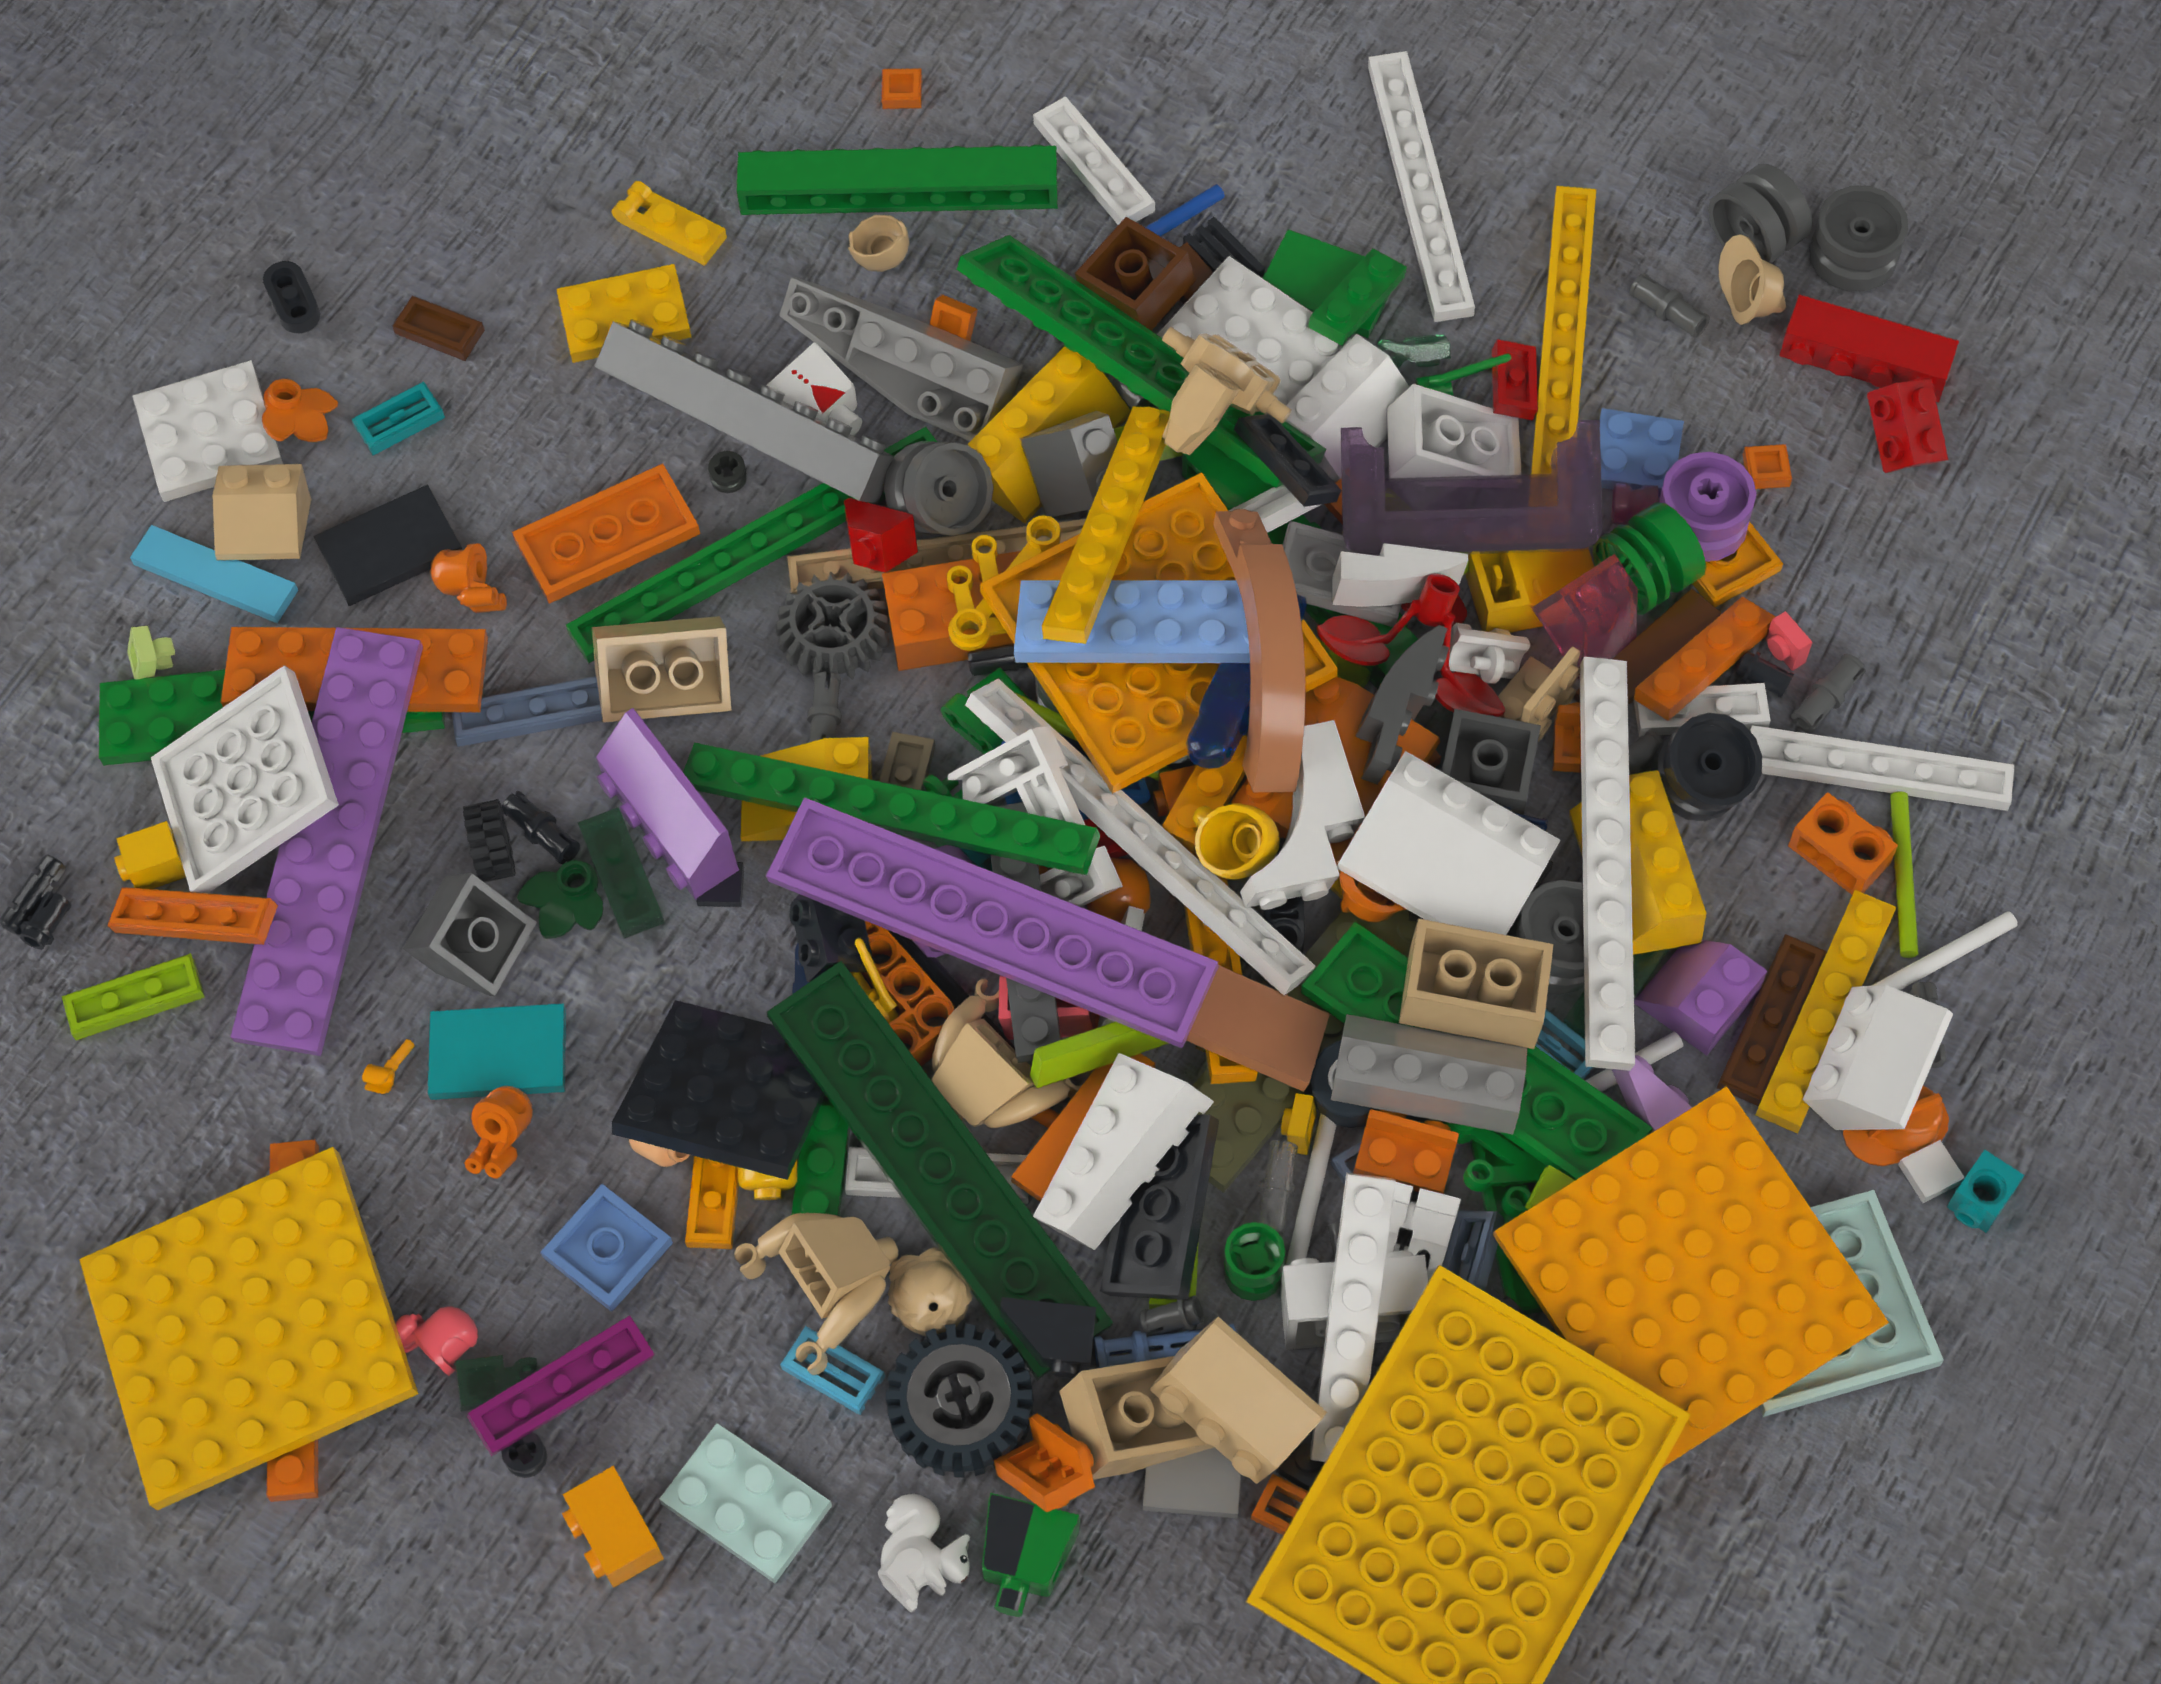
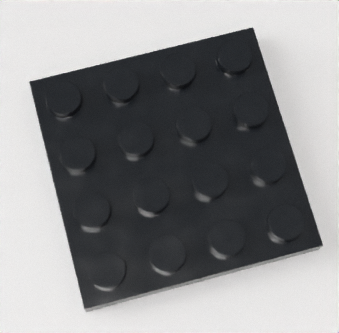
[612,1000,826,1180]

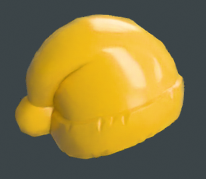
[1193,803,1280,880]

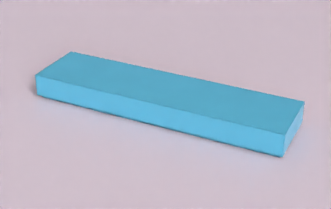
[130,525,298,623]

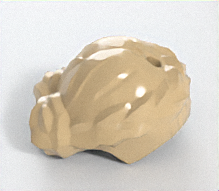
[888,1247,973,1336]

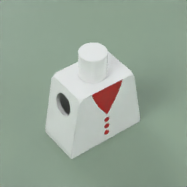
[767,342,862,436]

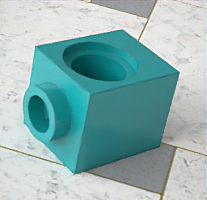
[1947,1149,2025,1233]

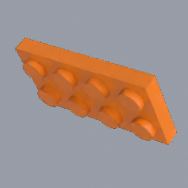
[512,463,700,604]

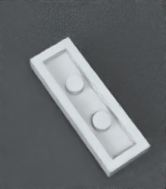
[1634,683,1771,737]

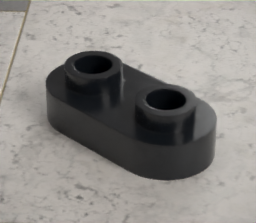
[263,261,320,333]

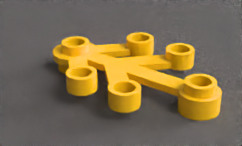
[947,515,1061,651]

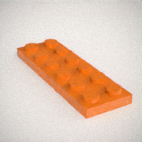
[221,627,488,712]

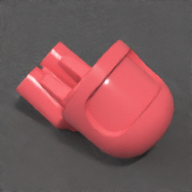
[395,1306,478,1376]

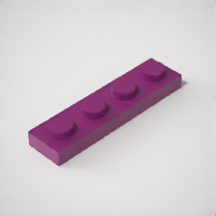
[467,1315,655,1457]

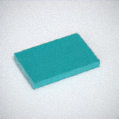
[428,1003,566,1100]

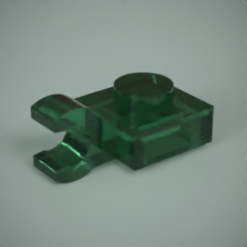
[1377,334,1451,369]

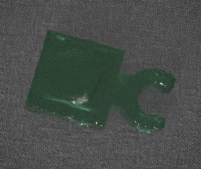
[455,1355,537,1411]

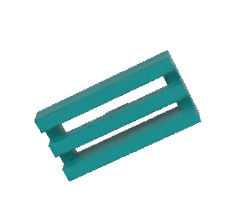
[351,381,445,456]

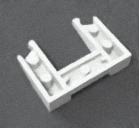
[948,725,1123,907]

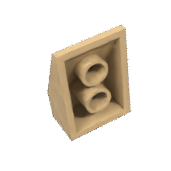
[1059,1356,1214,1479]

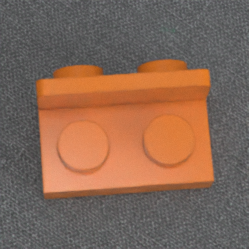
[1353,1109,1459,1194]

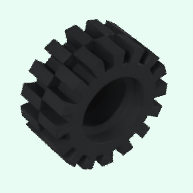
[463,799,516,882]

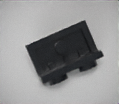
[789,894,874,982]

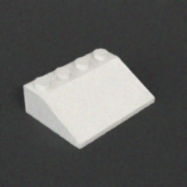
[1337,751,1560,935]

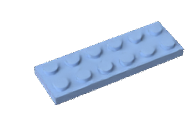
[1014,580,1250,663]

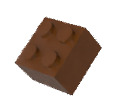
[1074,217,1196,331]

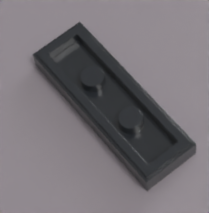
[1234,414,1342,507]

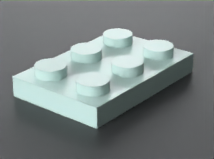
[659,1423,832,1583]

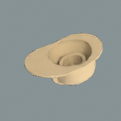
[1719,234,1786,325]

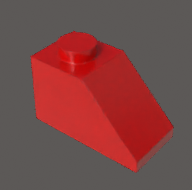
[844,498,918,573]

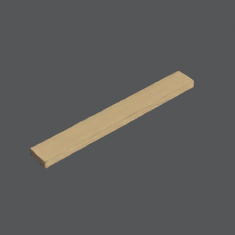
[787,519,1086,594]

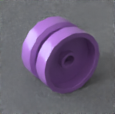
[1659,452,1756,562]

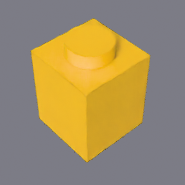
[114,821,186,889]

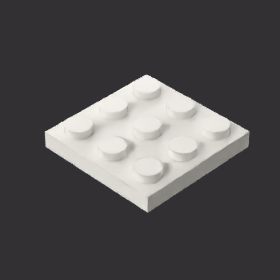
[133,360,283,502]

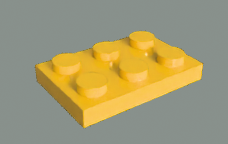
[556,264,692,363]

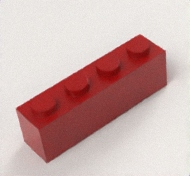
[1779,295,1959,403]

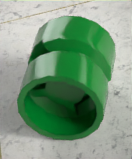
[1224,1222,1286,1301]

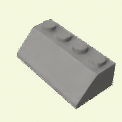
[1331,1014,1527,1134]

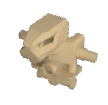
[1162,327,1292,455]

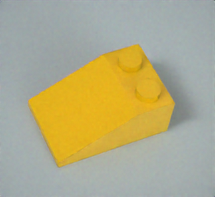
[740,737,872,841]

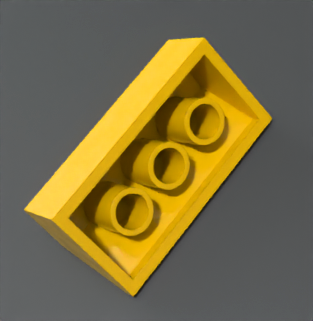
[967,346,1131,523]
[1569,770,1706,955]

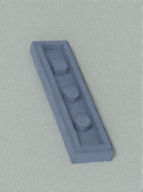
[451,676,602,747]

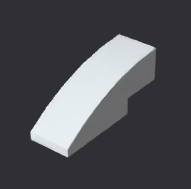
[1332,543,1468,607]

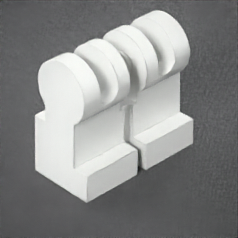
[1386,1182,1461,1280]

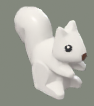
[878,1494,970,1612]

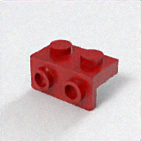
[1867,379,1948,473]

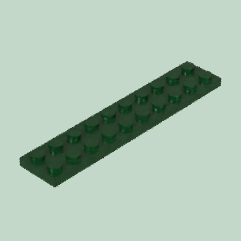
[767,961,1113,1380]

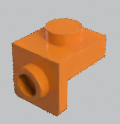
[1552,702,1581,773]

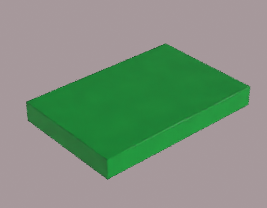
[1263,229,1391,338]

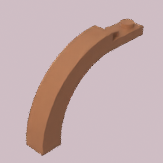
[1213,509,1305,792]

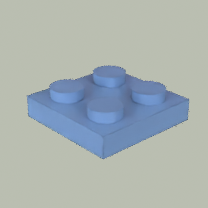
[1589,408,1684,497]
[541,1184,673,1312]

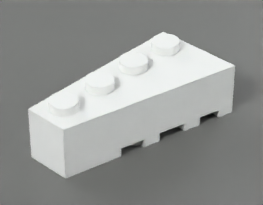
[1033,1053,1214,1250]

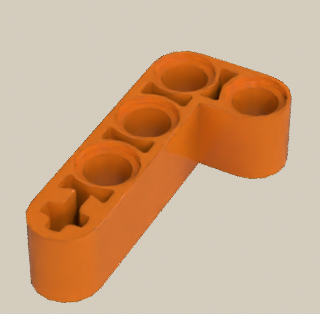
[861,920,954,1066]

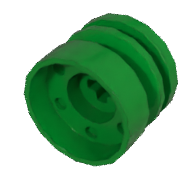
[1592,502,1706,615]

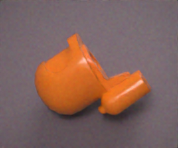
[431,543,507,613]
[465,1086,533,1179]

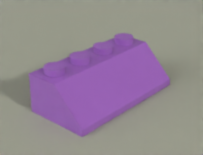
[596,708,739,900]

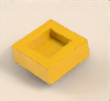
[1281,1093,1317,1155]

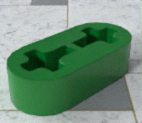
[940,693,1003,755]

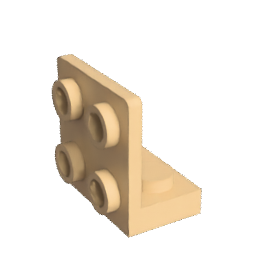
[1498,646,1581,742]

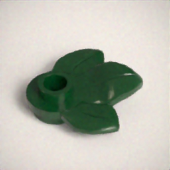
[517,860,604,939]

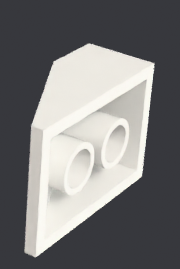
[1387,384,1522,490]

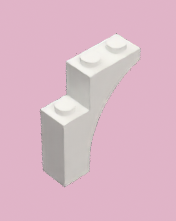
[1240,720,1365,910]

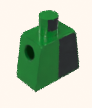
[982,1493,1080,1617]

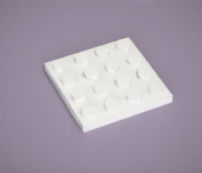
[1157,256,1351,405]
[151,665,339,893]

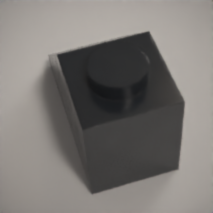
[1000,1297,1096,1378]

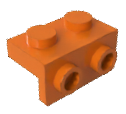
[994,1413,1095,1512]

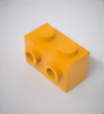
[561,1465,664,1588]

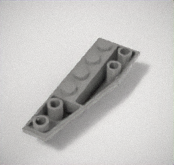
[779,277,1024,441]

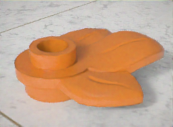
[262,379,338,442]

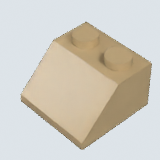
[212,464,311,561]

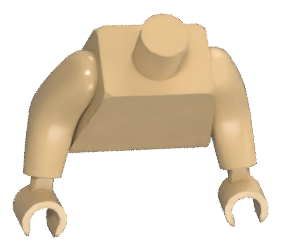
[931,979,1082,1128]
[735,1213,898,1375]

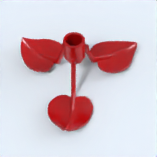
[1316,574,1505,717]

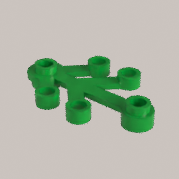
[1441,1121,1546,1218]

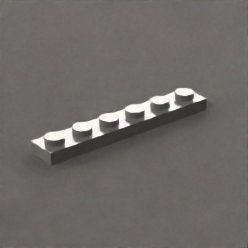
[991,802,1061,1063]

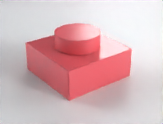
[1766,611,1812,671]

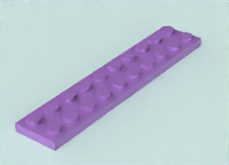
[231,627,423,1056]
[766,797,1219,1048]

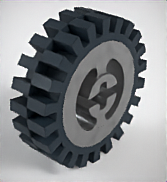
[885,1324,1034,1478]

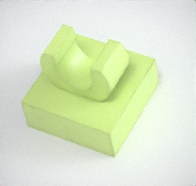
[127,626,175,680]

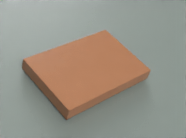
[1186,965,1330,1092]

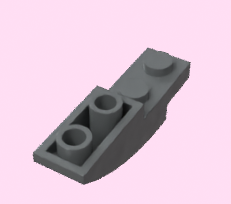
[1355,625,1449,785]

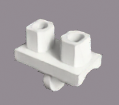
[1449,623,1531,684]

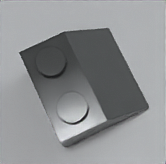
[1020,411,1118,517]
[403,873,537,996]

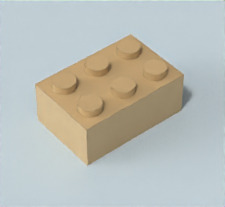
[1399,918,1554,1049]

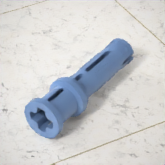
[1093,1324,1236,1368]

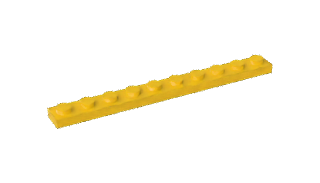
[1526,186,1597,537]

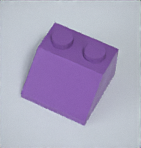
[1634,940,1767,1056]

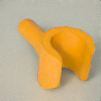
[362,1039,415,1094]

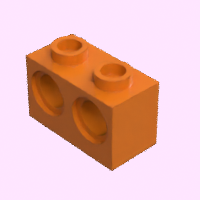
[1788,792,1898,895]

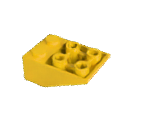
[1465,532,1608,633]

